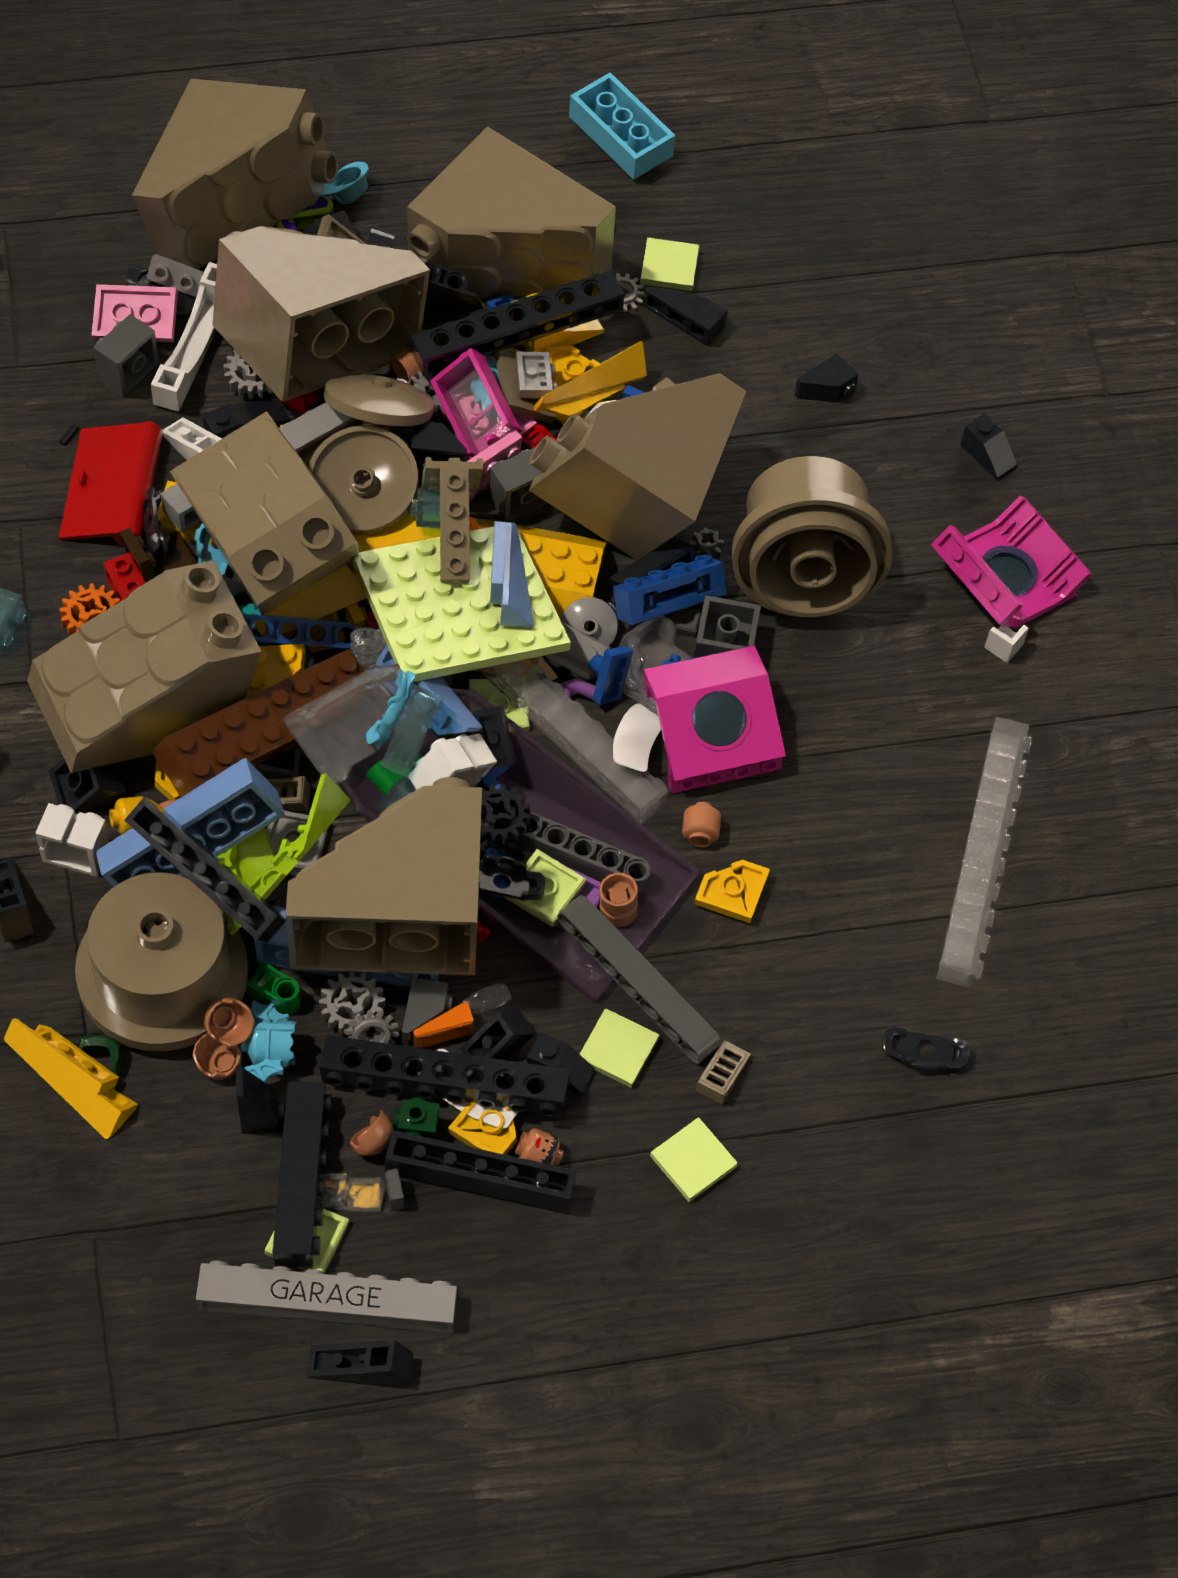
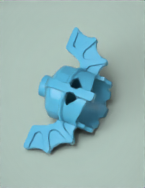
[241,1000,297,1083]

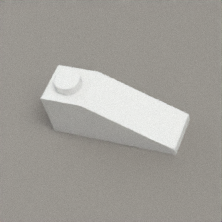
[163,417,222,460]

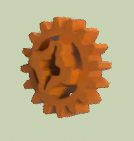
[59,583,121,636]

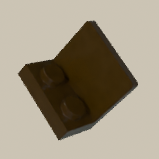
[119,528,197,583]

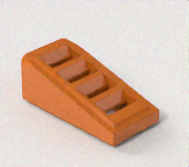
[413,1002,474,1048]

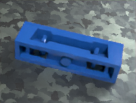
[613,555,727,625]

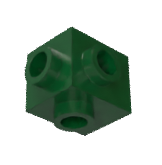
[393,1098,440,1139]

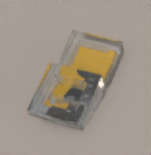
[319,1173,386,1212]

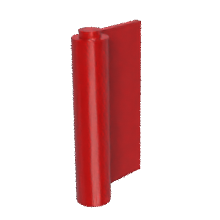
[59,421,163,546]

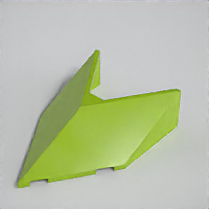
[217,774,351,936]

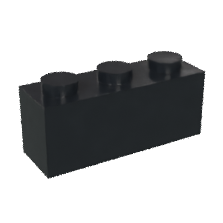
[608,537,697,596]

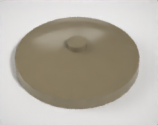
[324,374,435,426]
[308,426,419,534]

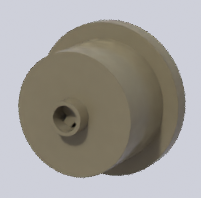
[732,456,892,617]
[75,873,248,1051]

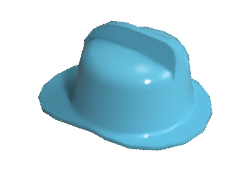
[320,161,369,204]

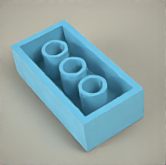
[569,73,675,180]

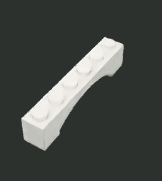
[151,262,217,412]

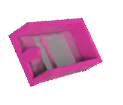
[430,348,523,458]

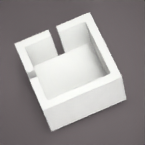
[408,733,497,790]
[35,803,110,877]

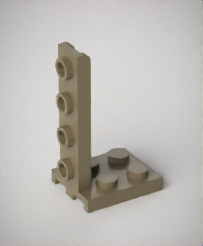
[422,457,483,582]

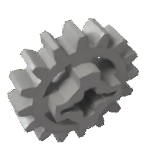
[223,349,273,399]
[319,971,385,1035]

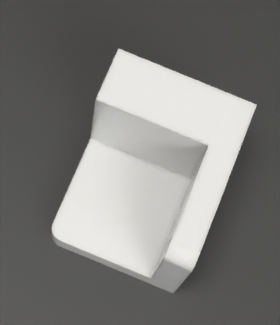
[984,625,1029,663]

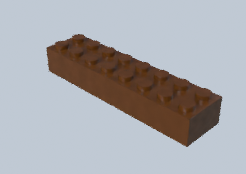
[152,649,380,797]

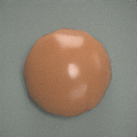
[204,997,255,1047]
[192,1033,243,1080]
[350,1110,394,1156]

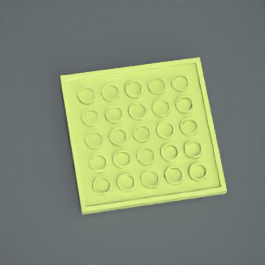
[352,523,571,682]

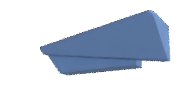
[490,521,534,627]
[376,644,482,735]

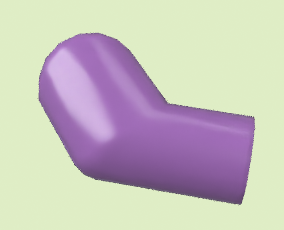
[556,678,596,703]

